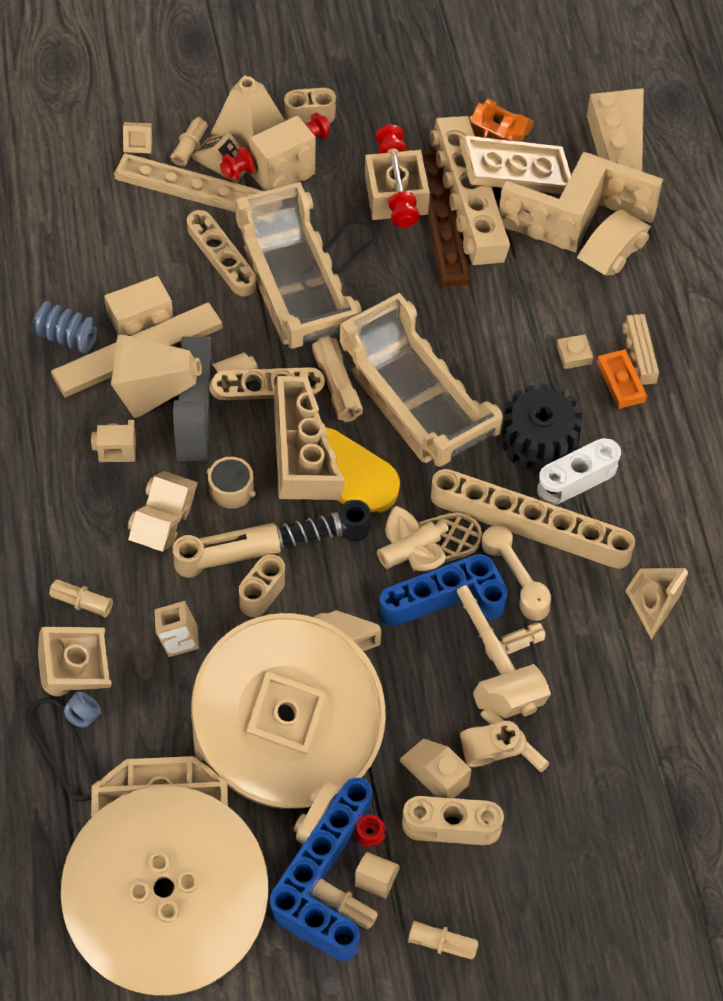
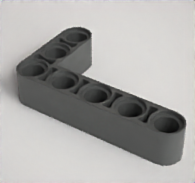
[173,336,212,462]

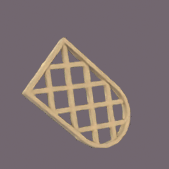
[409,512,482,572]

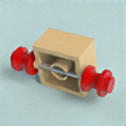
[220,112,330,191]
[365,124,430,228]

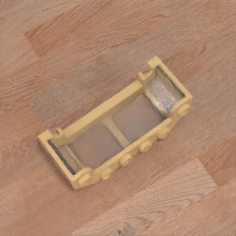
[235,182,362,349]
[340,293,503,467]

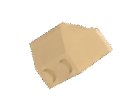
[91,756,228,817]

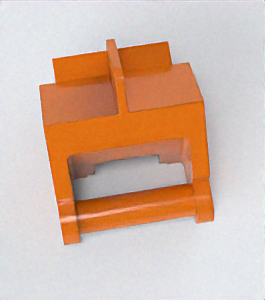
[469,98,534,142]

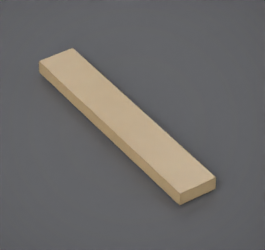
[114,153,281,222]
[51,302,222,398]

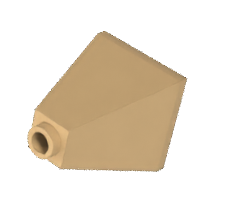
[210,75,285,153]
[111,335,202,418]

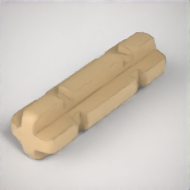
[485,623,546,660]

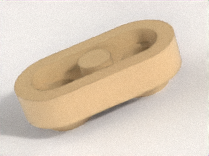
[294,781,341,845]

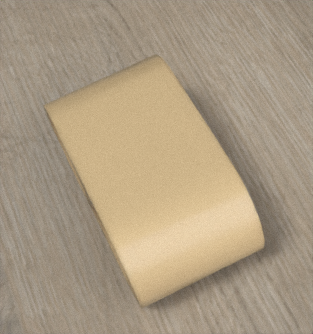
[284,88,336,124]
[239,555,285,617]

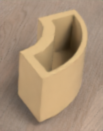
[577,210,651,275]

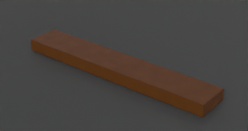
[421,150,470,287]

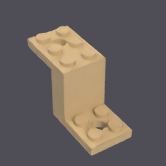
[499,151,663,253]

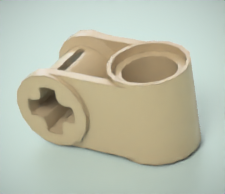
[460,721,526,767]

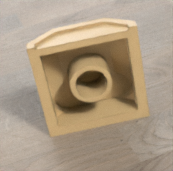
[38,627,112,696]

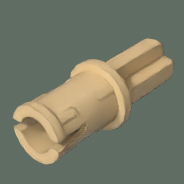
[170,117,207,167]
[49,580,113,618]
[311,878,378,929]
[408,921,478,959]

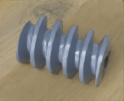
[31,300,98,354]

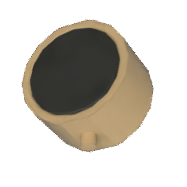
[206,457,256,509]

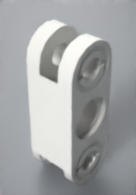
[537,438,621,505]

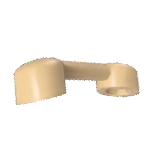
[482,525,551,621]

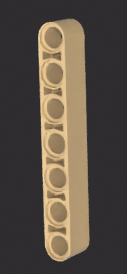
[431,469,635,569]

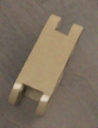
[402,796,504,845]

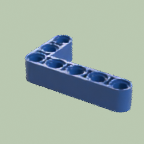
[270,777,372,961]

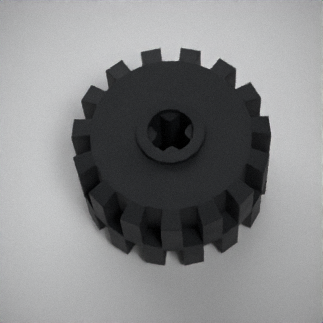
[501,384,583,474]

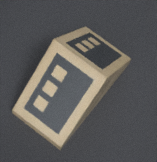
[192,132,246,183]

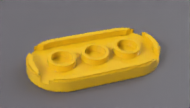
[326,428,400,513]

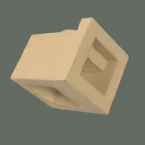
[91,420,136,462]

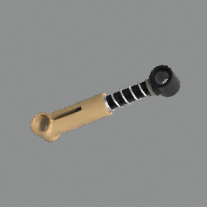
[173,500,371,578]

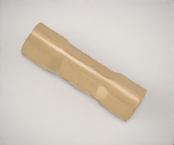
[312,336,363,422]

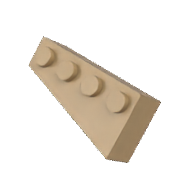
[587,88,644,194]
[274,376,345,500]

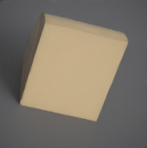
[355,852,399,899]

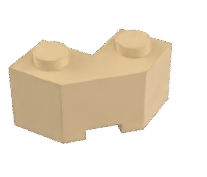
[128,471,198,552]

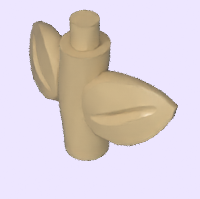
[377,506,449,571]

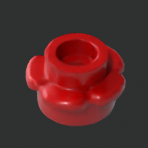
[353,815,386,847]

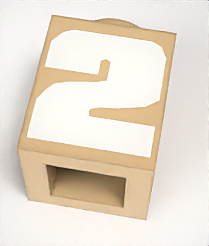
[155,601,199,657]

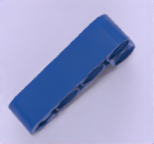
[379,554,508,626]

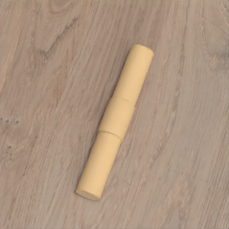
[480,709,549,772]

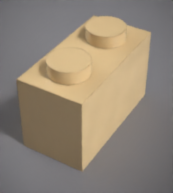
[104,276,173,336]

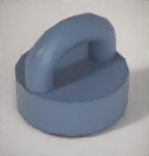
[64,691,101,728]

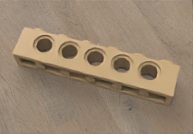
[430,116,510,265]

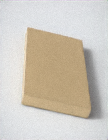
[459,135,571,194]

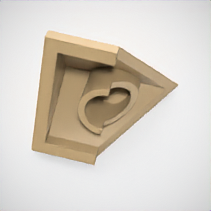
[625,568,688,640]

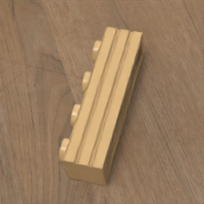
[622,314,659,385]

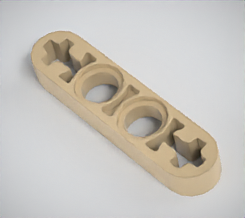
[187,210,257,296]
[209,367,325,400]

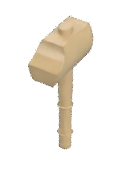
[456,585,551,719]

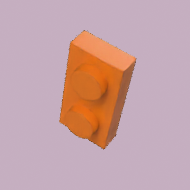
[597,349,647,409]

